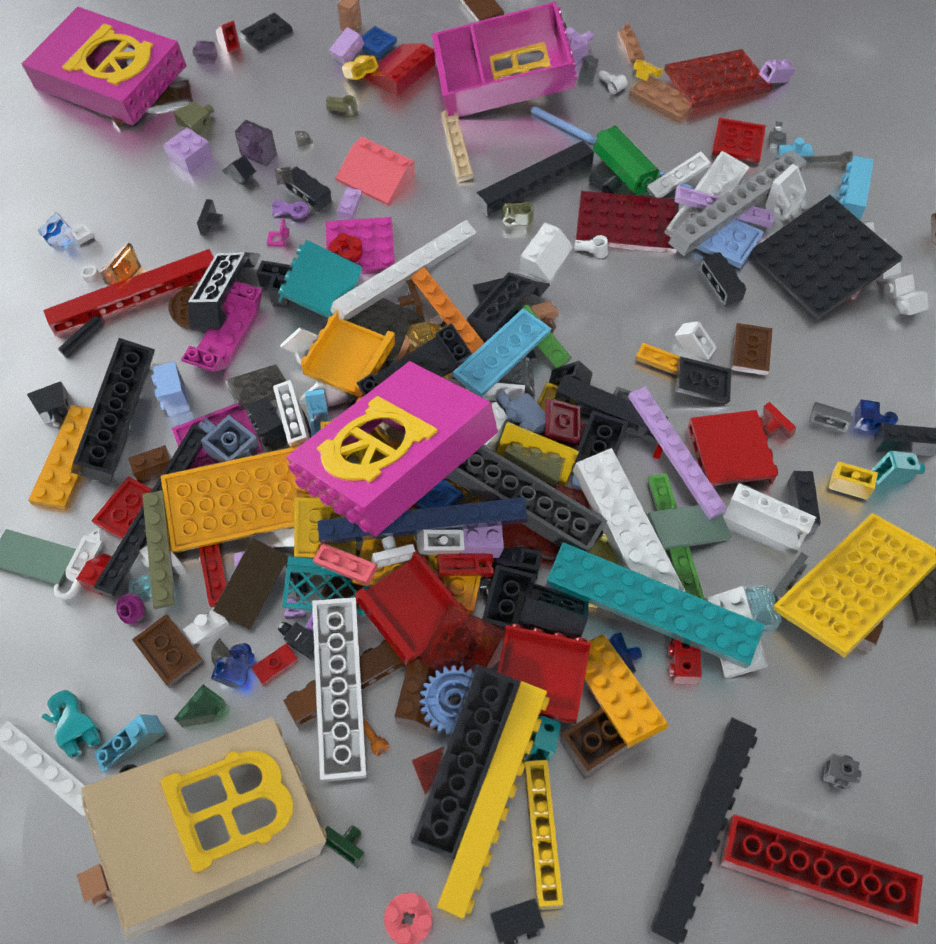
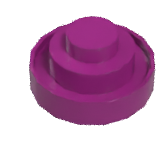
[116,593,145,624]

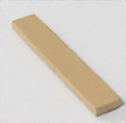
[441,111,474,182]

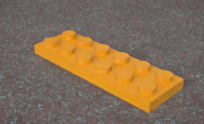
[28,405,93,510]
[584,634,669,748]

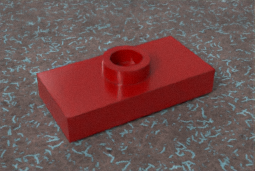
[251,643,299,686]

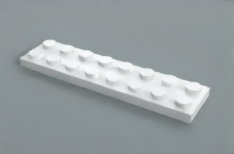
[664,151,749,250]

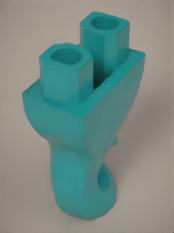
[41,690,101,759]

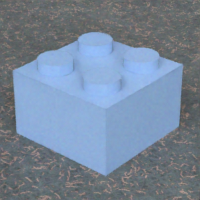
[151,361,190,417]

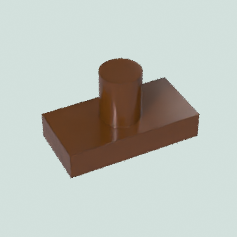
[397,280,424,318]

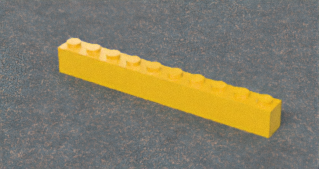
[437,681,550,919]

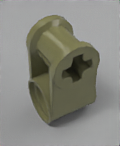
[502,202,534,226]

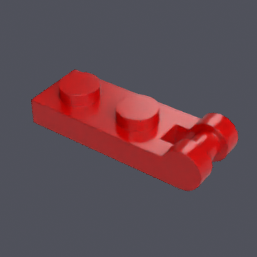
[437,554,495,577]

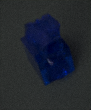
[855,399,898,431]
[211,643,254,688]

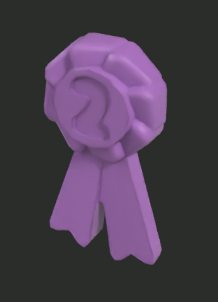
[272,199,309,219]

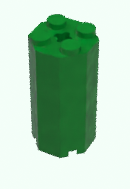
[593,125,661,196]

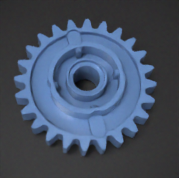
[419,665,472,737]

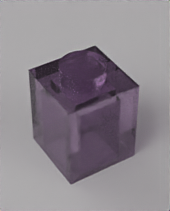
[193,41,217,64]

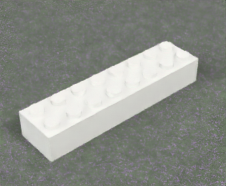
[573,448,686,592]
[312,598,367,782]

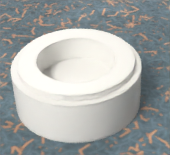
[80,265,99,282]

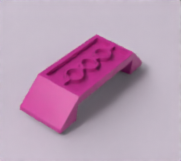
[181,281,263,372]

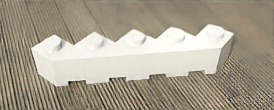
[863,221,929,315]

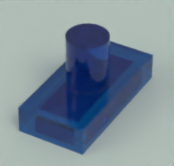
[609,632,642,674]

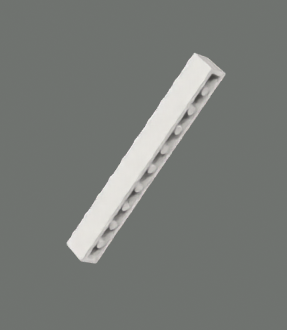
[330,220,477,321]

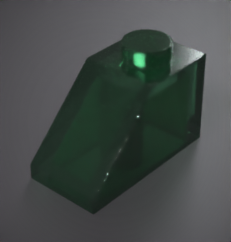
[174,684,227,727]

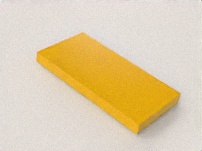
[496,422,579,486]

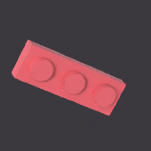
[313,543,378,585]

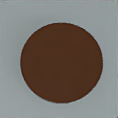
[168,284,222,329]

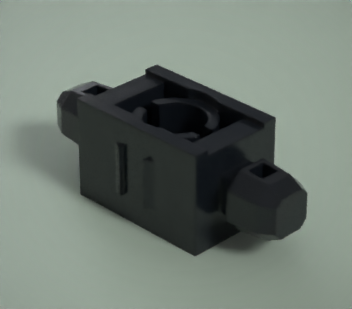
[278,622,315,661]

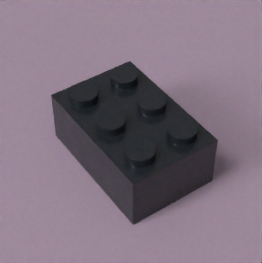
[573,411,629,468]

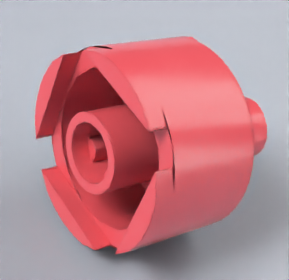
[384,893,433,944]

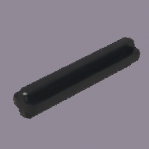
[58,316,102,356]

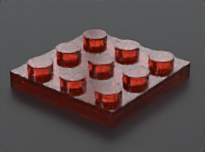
[420,604,506,673]

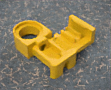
[633,60,664,81]

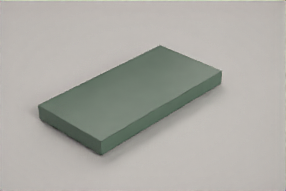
[647,505,732,550]
[0,529,76,587]

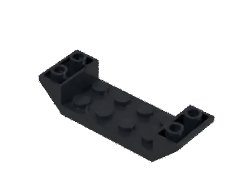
[188,252,261,330]
[467,272,550,343]
[356,323,472,396]

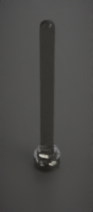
[774,151,853,165]

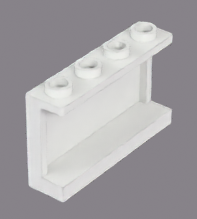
[724,483,816,554]

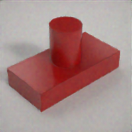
[762,402,796,439]

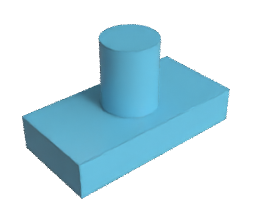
[778,138,814,160]

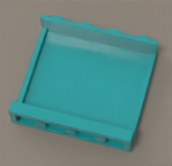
[278,240,363,318]

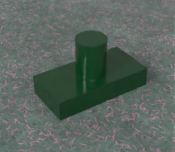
[325,825,365,868]

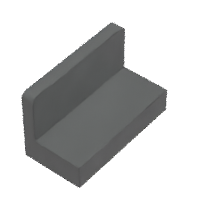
[809,402,853,432]

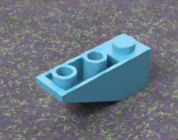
[94,714,165,772]

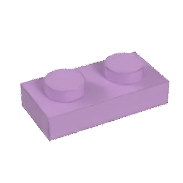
[337,187,362,218]

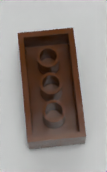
[560,707,631,778]

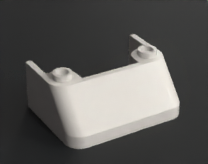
[281,328,352,408]

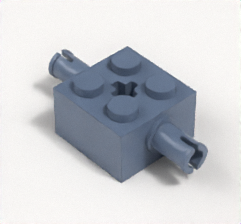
[496,391,545,436]
[199,415,259,463]

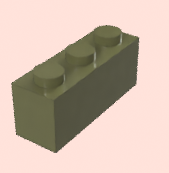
[504,443,566,486]

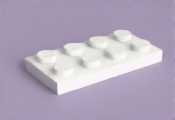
[705,586,768,679]

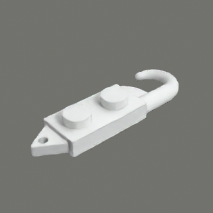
[54,528,104,600]

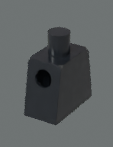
[27,381,70,427]

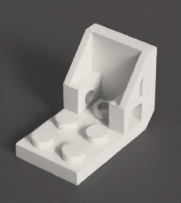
[765,164,813,225]

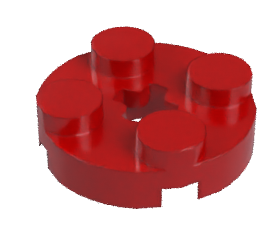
[328,233,363,263]

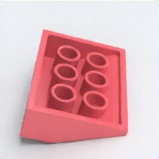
[335,136,415,205]

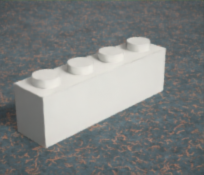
[273,380,310,448]

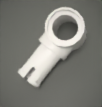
[598,70,628,94]
[574,235,608,258]

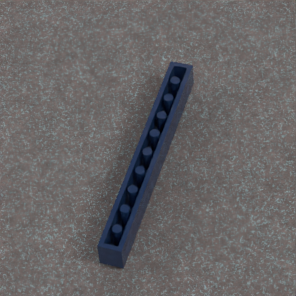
[318,497,528,545]

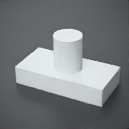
[371,536,415,568]
[181,607,229,648]

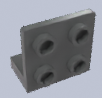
[497,356,535,397]

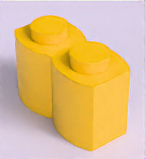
[342,55,378,80]

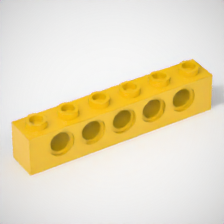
[524,760,563,910]

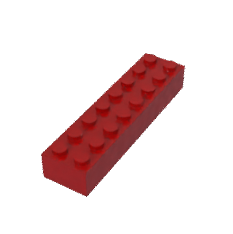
[719,814,923,928]

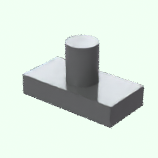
[578,55,599,84]

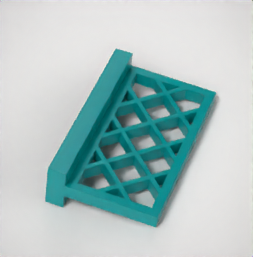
[282,556,368,616]

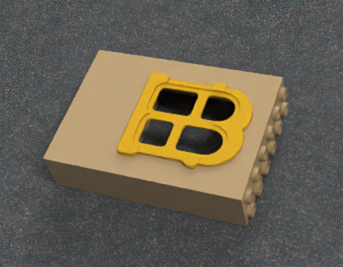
[81,717,327,941]

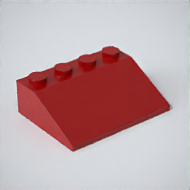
[363,43,436,97]

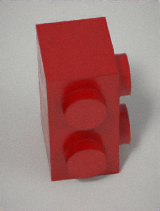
[668,638,702,684]

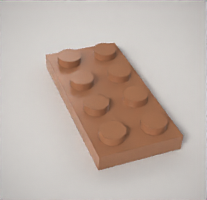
[629,76,698,122]

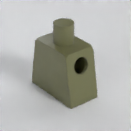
[173,102,214,135]

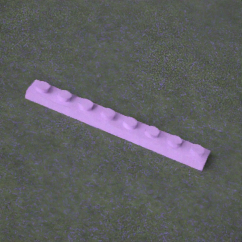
[628,387,727,520]

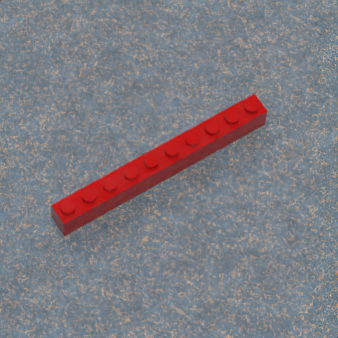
[43,249,214,336]

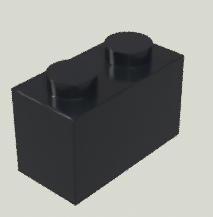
[490,898,545,944]

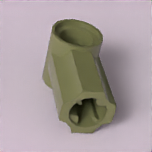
[326,95,358,117]

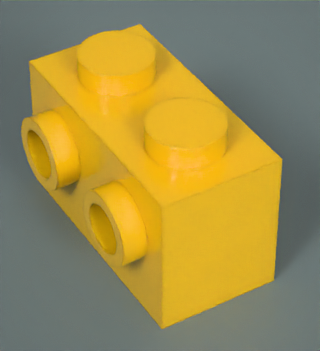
[828,461,878,500]

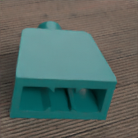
[872,451,925,486]
[523,716,561,762]

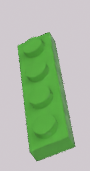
[514,304,572,368]

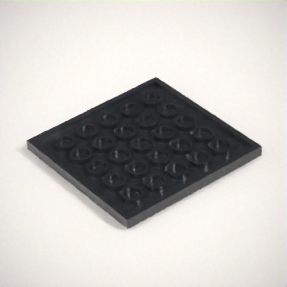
[749,195,903,320]

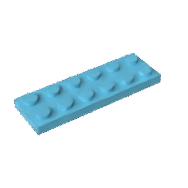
[453,308,551,397]

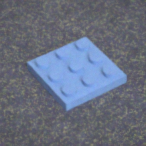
[696,219,764,269]

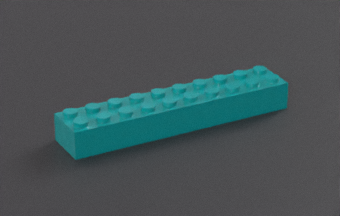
[547,543,765,668]

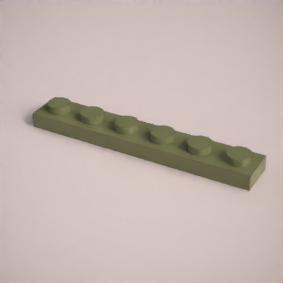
[143,491,176,609]

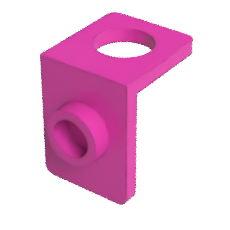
[267,219,290,247]

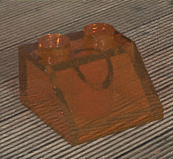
[100,243,141,285]

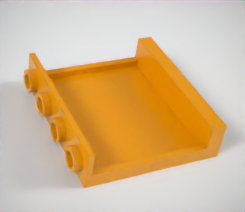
[301,310,395,397]

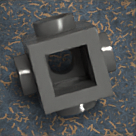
[823,754,862,790]

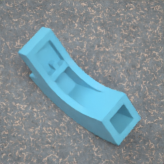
[305,389,330,437]

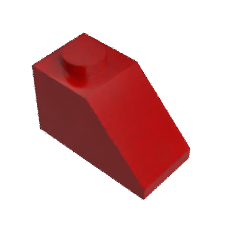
[216,20,240,53]
[76,553,112,595]

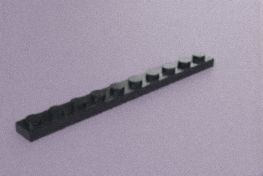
[93,424,207,597]

